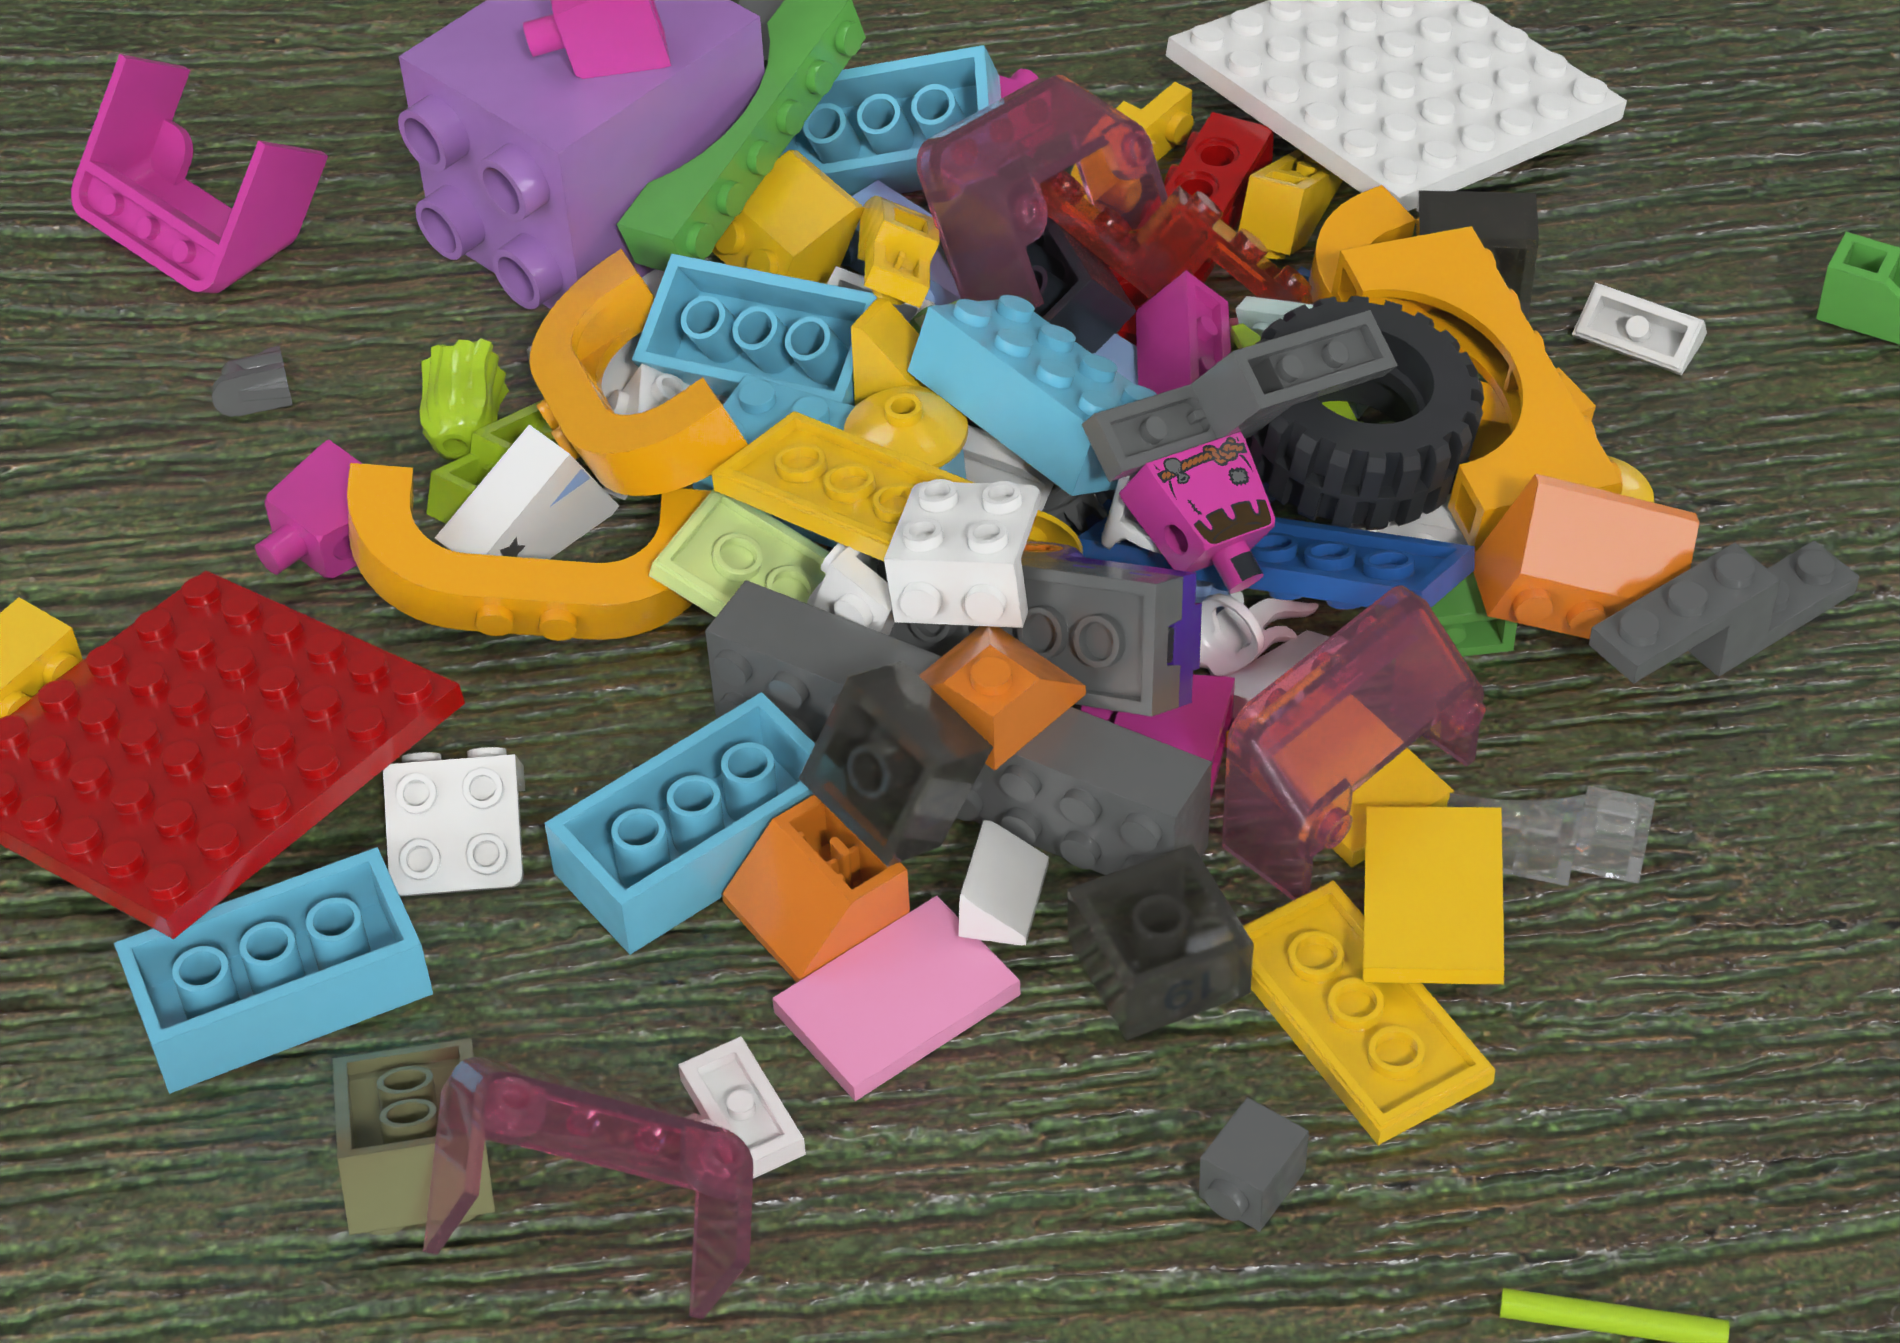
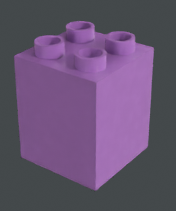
[398,0,765,309]

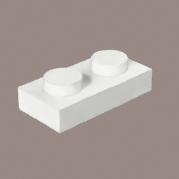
[678,1036,806,1184]

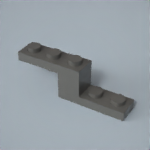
[1081,310,1398,482]
[1589,540,1860,684]

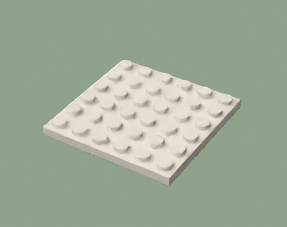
[1166,0,1627,211]

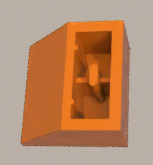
[722,786,910,983]

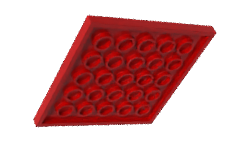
[0,570,465,939]

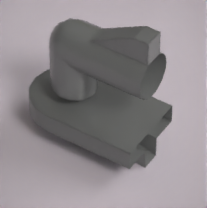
[211,346,293,417]

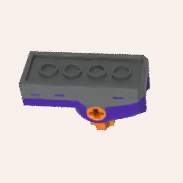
[877,541,1202,717]

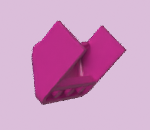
[71,54,328,293]

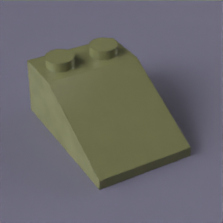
[332,1038,495,1235]

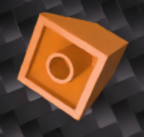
[896,626,1086,771]

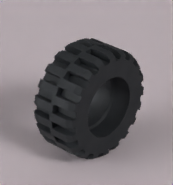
[1245,296,1484,530]

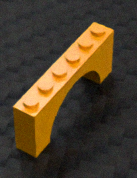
[1331,226,1623,552]

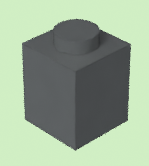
[1199,1097,1309,1232]

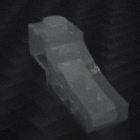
[1447,785,1655,886]

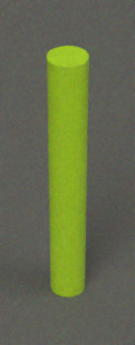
[1499,1288,1730,1343]

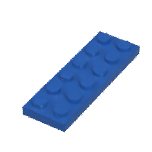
[1078,516,1475,619]

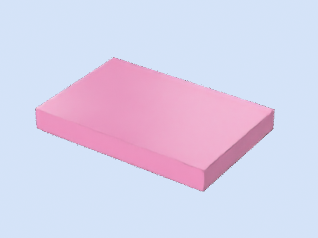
[772,896,1021,1101]

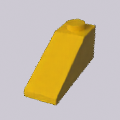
[1236,149,1343,259]

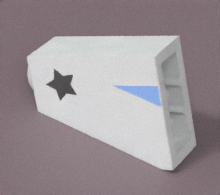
[435,425,619,559]

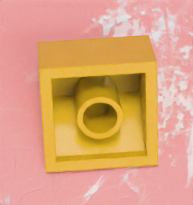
[712,150,865,284]

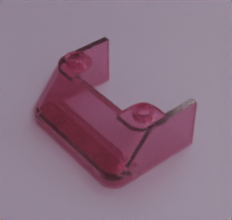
[917,75,1176,308]
[1222,585,1486,900]
[423,1057,753,1319]

